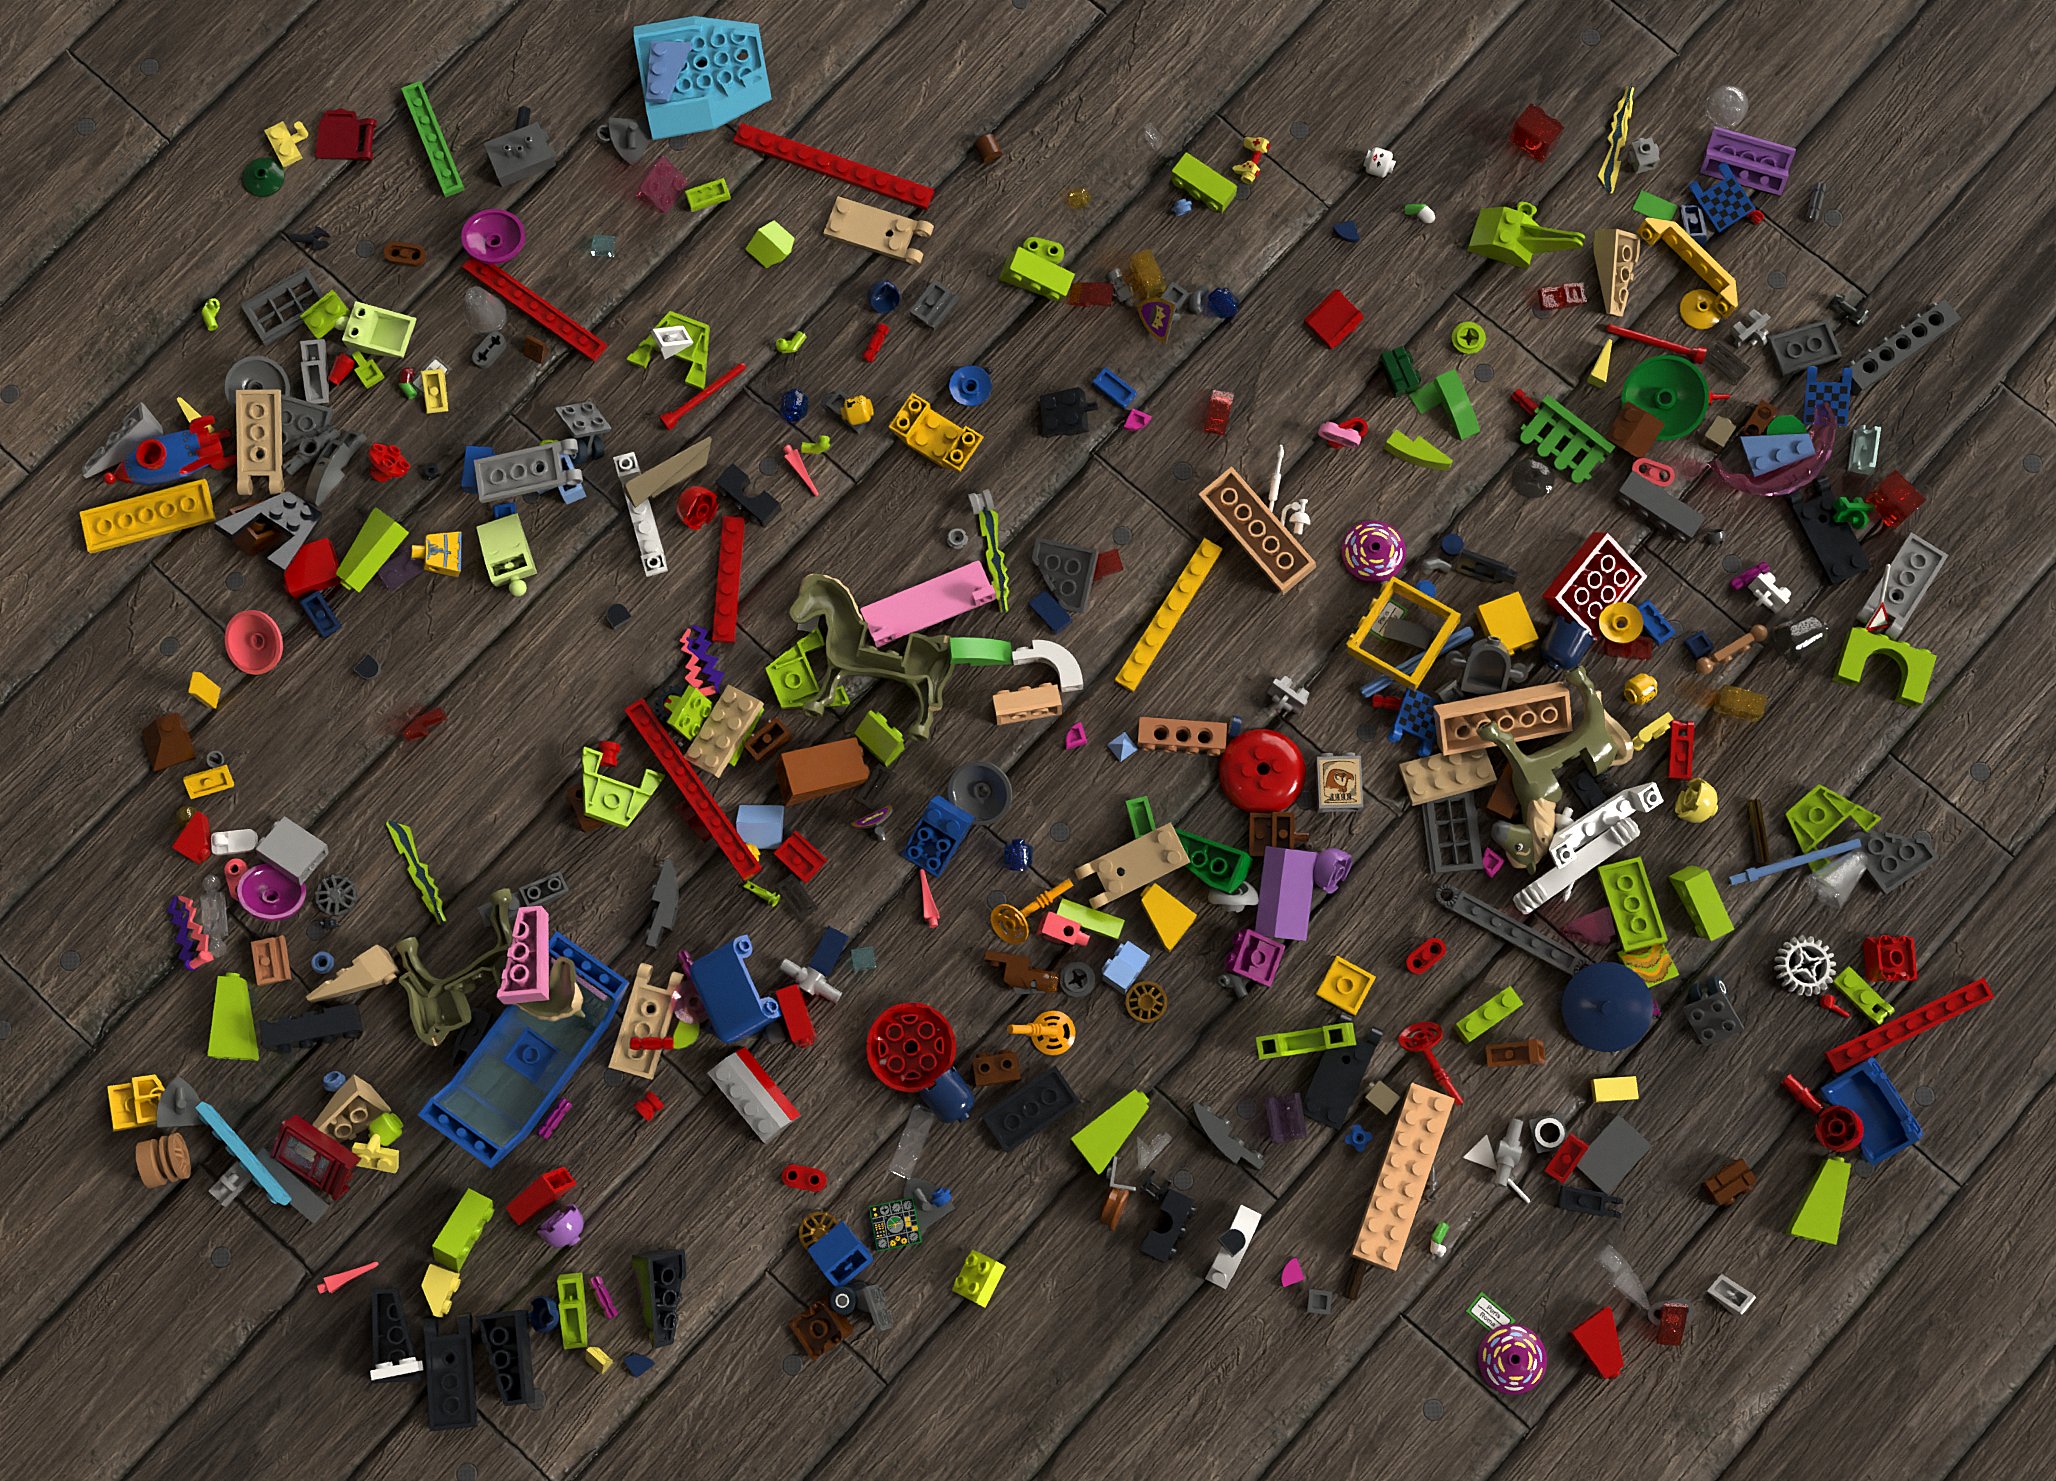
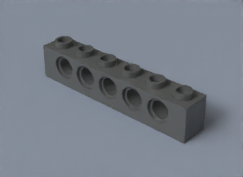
[1841,299,1961,397]

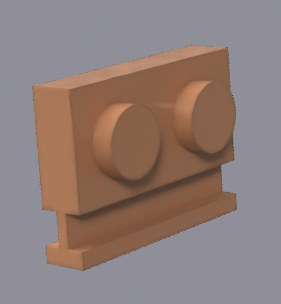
[251,935,292,986]

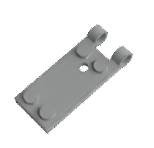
[474,439,583,503]
[1856,532,1949,641]

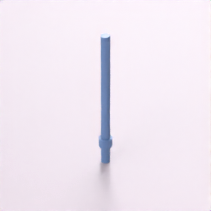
[1729,839,1861,885]

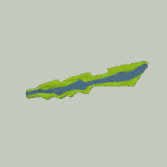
[979,508,1010,613]
[386,821,447,925]

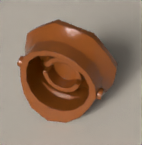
[1100,1187,1129,1231]

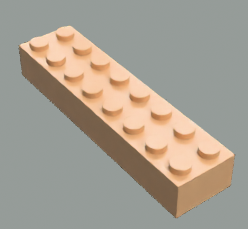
[1350,1083,1454,1272]

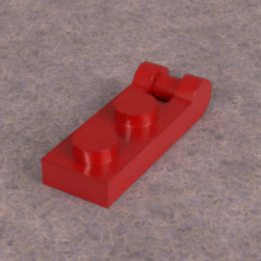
[1667,719,1694,781]

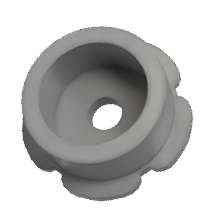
[947,529,968,549]

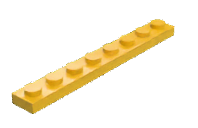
[1115,538,1223,692]

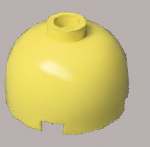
[1675,778,1718,823]

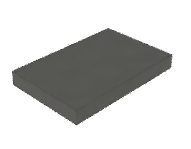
[1767,319,1842,378]
[1576,1114,1652,1195]

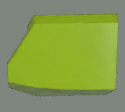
[745,220,795,268]

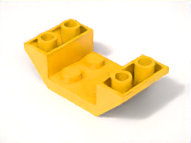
[889,393,984,472]

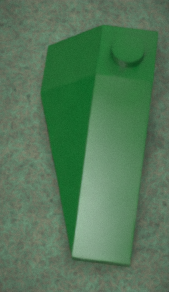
[1173,827,1253,894]

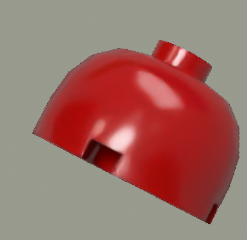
[676,486,718,530]
[1815,1105,1864,1152]

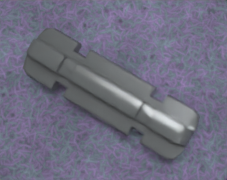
[1806,182,1826,222]

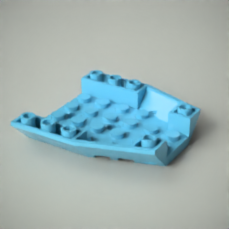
[634,16,772,140]

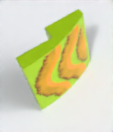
[1617,943,1679,988]

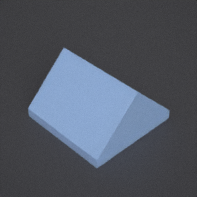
[736,805,784,849]

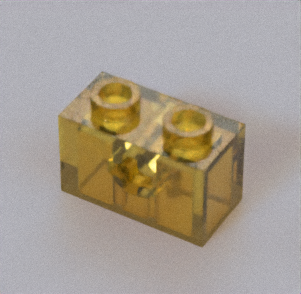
[1130,248,1167,300]
[1714,684,1768,722]

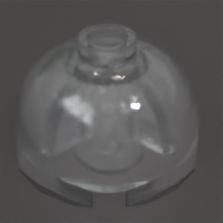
[1705,85,1748,128]

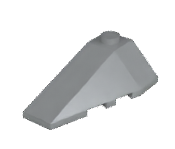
[82,402,163,478]

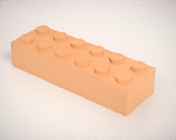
[1199,466,1316,595]
[1433,681,1573,756]

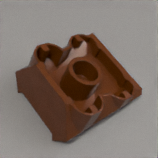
[789,1295,853,1361]

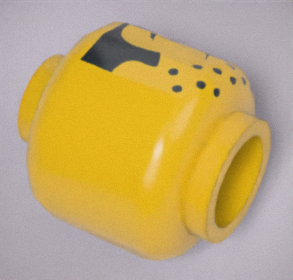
[841,395,874,425]
[1624,673,1657,706]

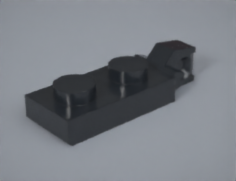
[1455,549,1518,585]

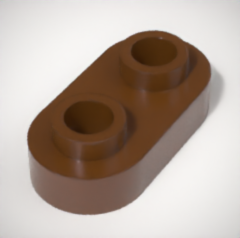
[384,241,427,267]

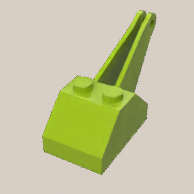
[1467,207,1585,270]

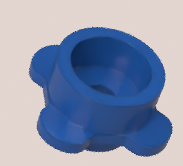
[1345,1125,1372,1152]

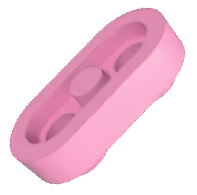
[1318,422,1361,448]

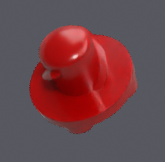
[368,443,410,482]

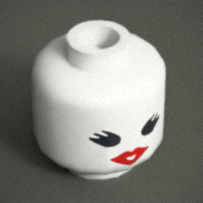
[1363,147,1396,178]

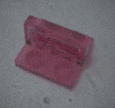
[637,155,688,213]

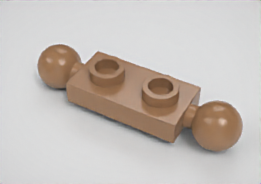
[1696,625,1768,675]

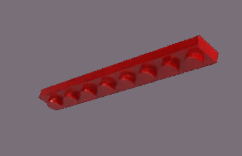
[462,257,608,363]
[1824,977,1995,1074]

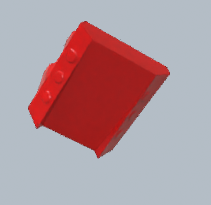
[1303,289,1364,350]
[1861,935,1918,982]

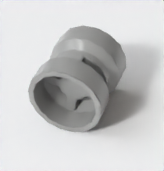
[968,489,994,515]

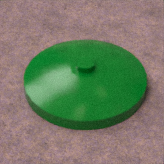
[1622,355,1709,441]

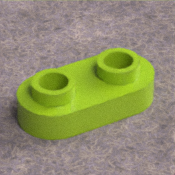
[1023,237,1064,265]

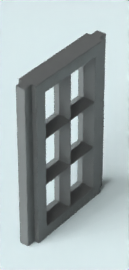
[241,267,324,346]
[1421,791,1484,874]

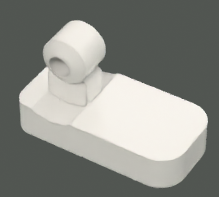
[211,829,258,855]

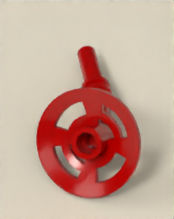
[1398,1022,1464,1106]

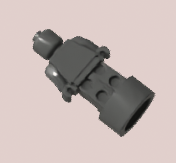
[1105,268,1135,308]

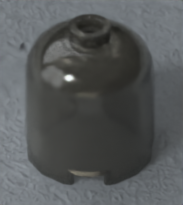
[1771,614,1828,665]

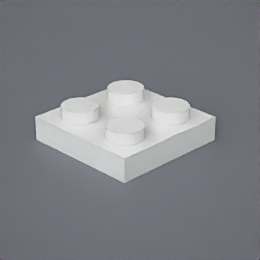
[370,1357,423,1380]

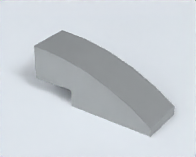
[300,339,329,404]

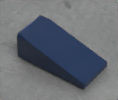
[1679,204,1707,247]
[1028,590,1072,635]
[300,591,342,638]
[809,926,849,977]

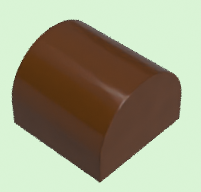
[975,134,1002,163]

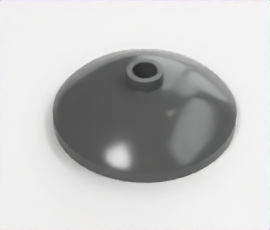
[224,356,290,412]
[948,760,1012,825]

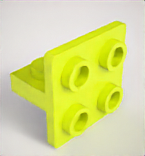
[952,1250,1006,1308]

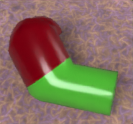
[398,367,417,399]

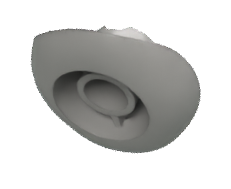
[1208,881,1259,912]

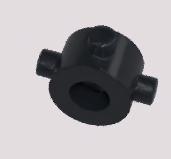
[423,463,441,481]
[319,919,339,930]

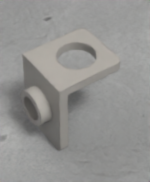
[1106,1156,1136,1192]

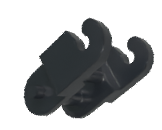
[1140,1168,1172,1203]

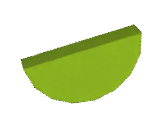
[673,1006,700,1050]

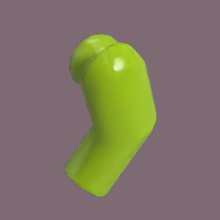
[201,298,220,331]
[775,331,807,353]
[801,436,830,454]

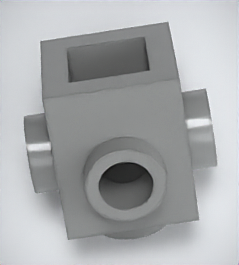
[1627,137,1660,174]

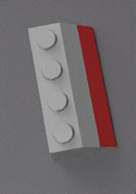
[708,1047,801,1144]

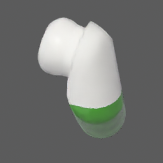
[1405,204,1435,224]
[1430,1222,1449,1258]

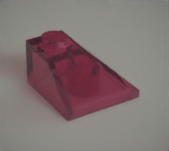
[1560,906,1615,947]

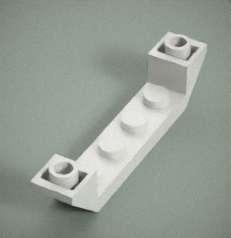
[613,452,668,577]
[1549,782,1663,869]

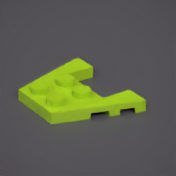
[627,311,710,391]
[765,627,850,709]
[582,747,665,829]
[1785,784,1881,877]

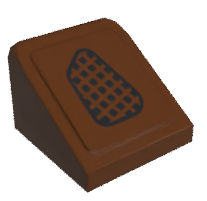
[523,335,549,364]

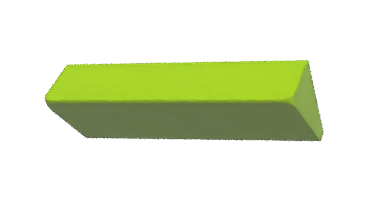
[1056,898,1125,941]

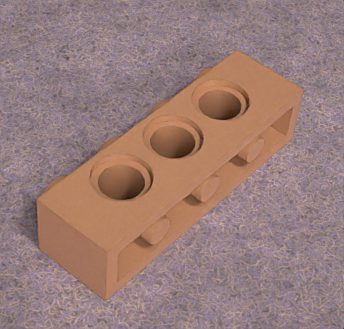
[1137,717,1227,756]

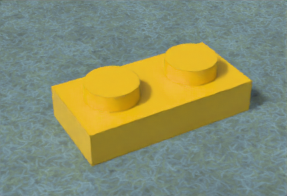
[183,764,234,799]

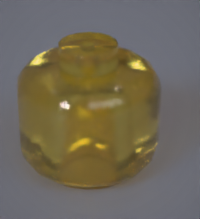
[1069,188,1091,208]
[176,806,197,828]

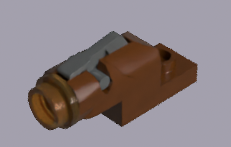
[985,950,1059,994]

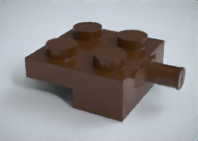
[1248,812,1309,858]

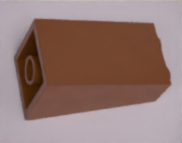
[774,737,869,807]

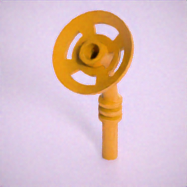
[991,878,1074,945]
[1007,1011,1075,1055]

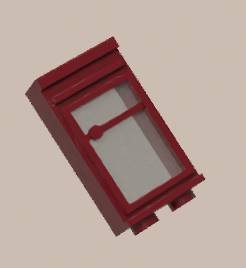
[270,1114,362,1201]

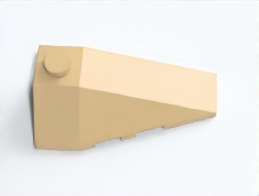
[1593,229,1641,317]
[306,945,401,1003]
[295,1075,391,1162]

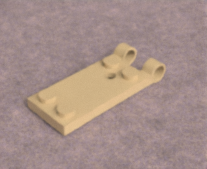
[824,196,934,266]
[236,390,284,495]
[1074,822,1190,910]
[609,963,685,1080]

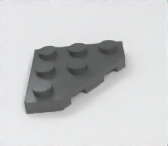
[257,394,334,456]
[1032,537,1099,614]
[1844,829,1939,896]

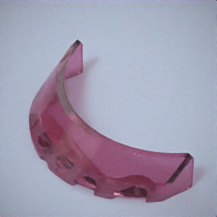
[1707,402,1837,496]

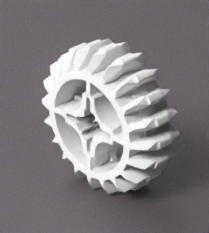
[1774,936,1836,996]

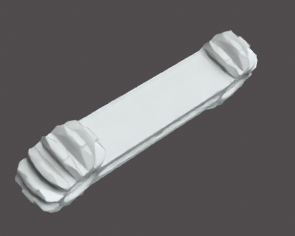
[1513,817,1640,914]

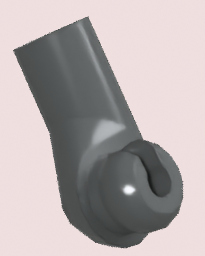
[1189,284,1209,315]
[1419,557,1452,575]

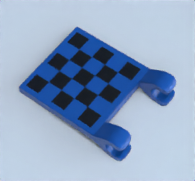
[1689,162,1756,232]
[1803,366,1853,426]
[1387,688,1442,758]

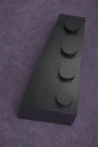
[259,1004,363,1054]
[372,1288,423,1384]
[475,1310,535,1406]

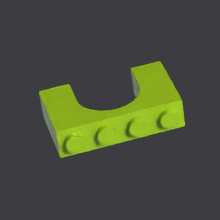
[1832,627,1937,709]
[1256,1023,1356,1060]

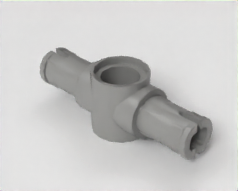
[779,958,842,1004]
[1493,1118,1523,1188]

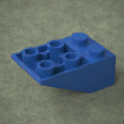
[901,795,975,878]

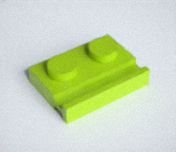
[300,290,351,339]

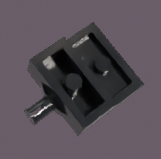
[1040,387,1098,438]

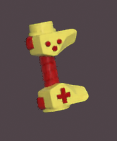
[1232,137,1270,184]

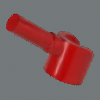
[1708,391,1730,406]
[1820,995,1850,1018]

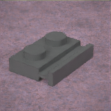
[909,279,959,331]

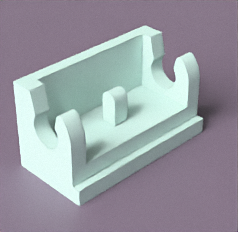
[1847,425,1881,475]

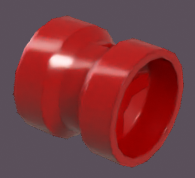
[598,741,621,767]
[633,1090,665,1122]

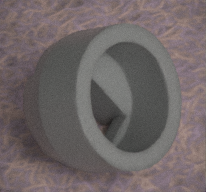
[596,125,611,143]
[1707,529,1726,546]
[205,751,224,768]

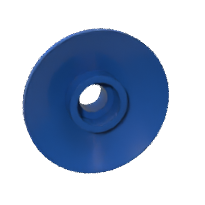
[949,366,992,407]

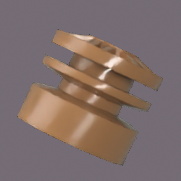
[136,1133,191,1189]

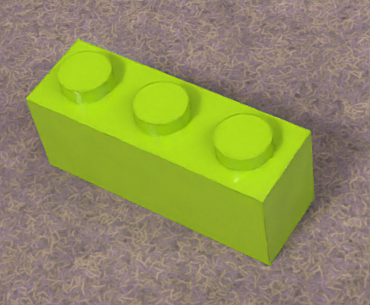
[1171,152,1237,214]
[1453,986,1523,1045]

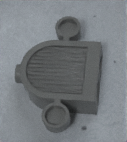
[1446,636,1528,696]

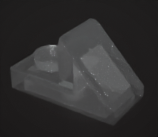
[1136,1132,1172,1172]

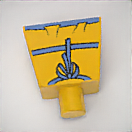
[411,532,461,577]

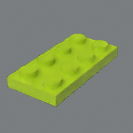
[1597,857,1668,953]

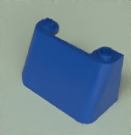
[689,934,783,1043]
[1821,1056,1923,1167]

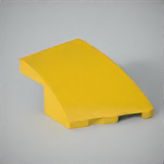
[107,1075,165,1132]

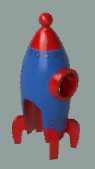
[103,415,237,485]

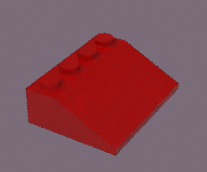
[1541,532,1647,641]

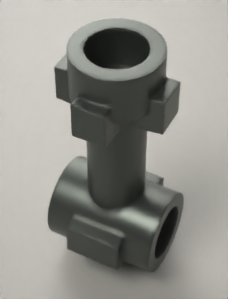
[1829,293,1869,327]

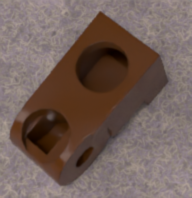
[1739,399,1778,436]

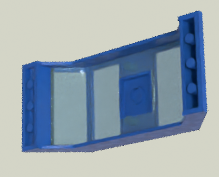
[418,931,629,1168]

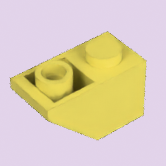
[421,1264,461,1317]

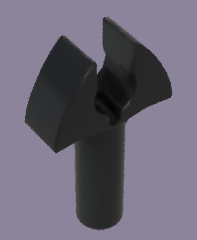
[289,226,330,251]

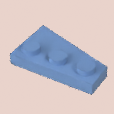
[646,41,693,103]
[1739,433,1816,477]

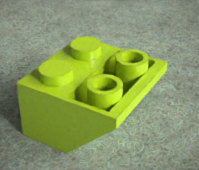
[854,710,905,767]

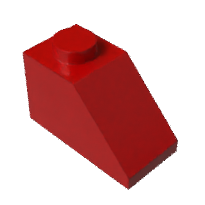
[172,811,212,864]

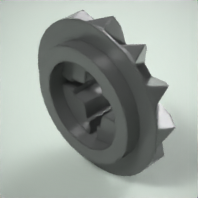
[1060,962,1095,998]

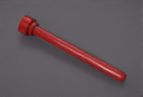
[1605,324,1707,365]
[659,363,746,431]

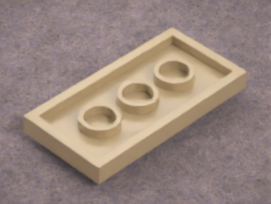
[684,685,764,778]
[1399,748,1497,806]

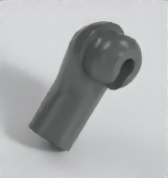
[1217,973,1248,999]

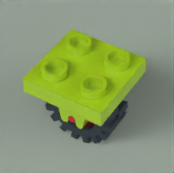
[654,685,714,741]

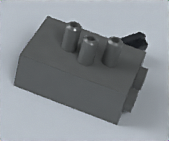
[484,106,557,187]

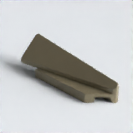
[623,436,712,508]

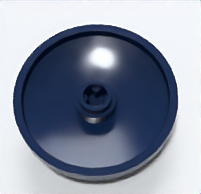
[1561,962,1653,1052]

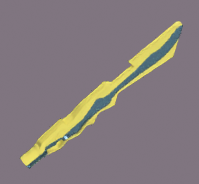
[1598,86,1634,194]

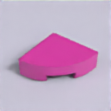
[1123,408,1152,431]
[1065,722,1087,750]
[1482,847,1505,879]
[1281,1258,1304,1287]

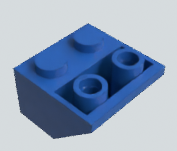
[807,1220,874,1288]

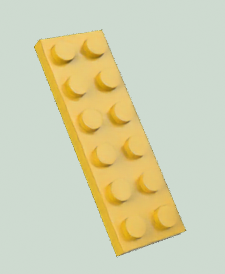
[80,479,216,554]

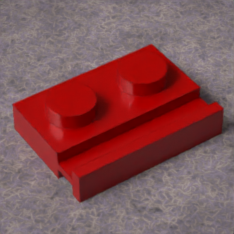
[774,830,828,884]

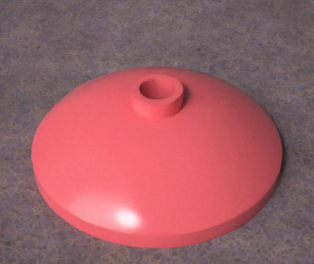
[225,610,283,675]

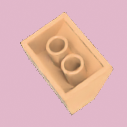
[993,683,1062,725]

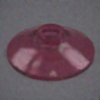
[671,979,709,1024]

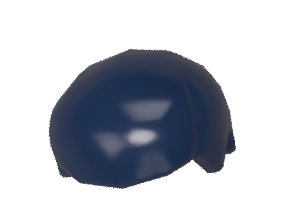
[867,280,901,314]
[528,1296,560,1333]

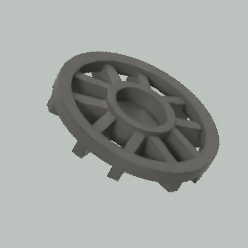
[315,875,357,916]

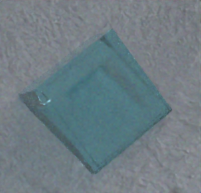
[591,235,616,257]
[851,946,877,972]

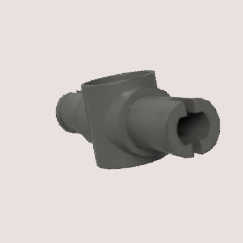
[282,424,341,476]

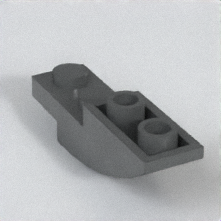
[304,429,367,506]
[644,858,679,950]
[477,872,569,929]
[1192,1102,1265,1171]

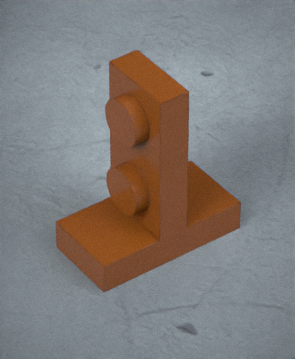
[1486,1039,1546,1068]

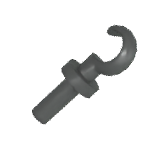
[1425,1166,1438,1202]

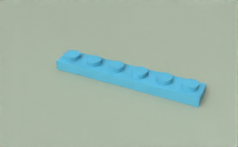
[195,1102,292,1206]

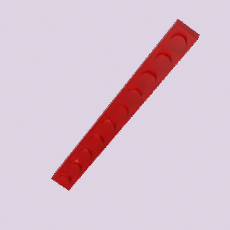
[733,123,934,210]
[624,698,763,881]

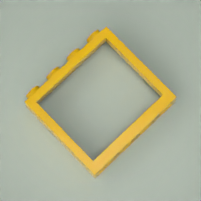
[1346,576,1461,692]

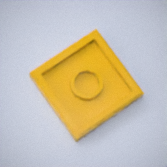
[1315,956,1376,1016]

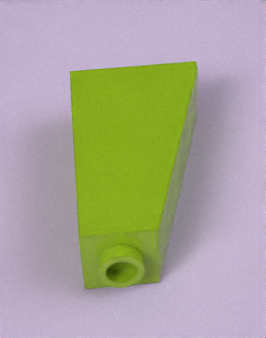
[335,507,409,593]
[208,973,259,1061]
[1071,1089,1149,1176]
[1785,1156,1851,1246]

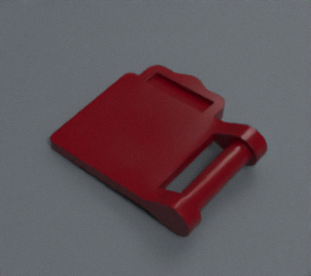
[316,108,377,161]

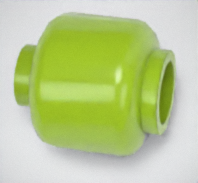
[368,1113,403,1146]

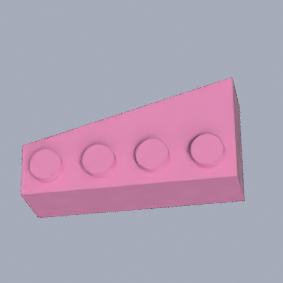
[497,906,549,1004]

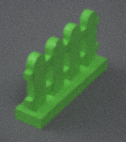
[1520,394,1616,484]

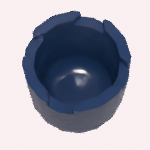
[1540,616,1595,671]
[918,1066,975,1124]

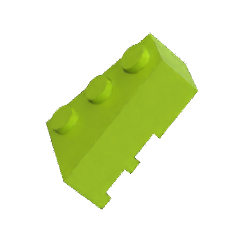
[998,247,1075,301]
[1668,865,1734,941]
[432,1188,494,1273]

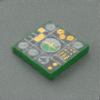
[869,1197,922,1252]

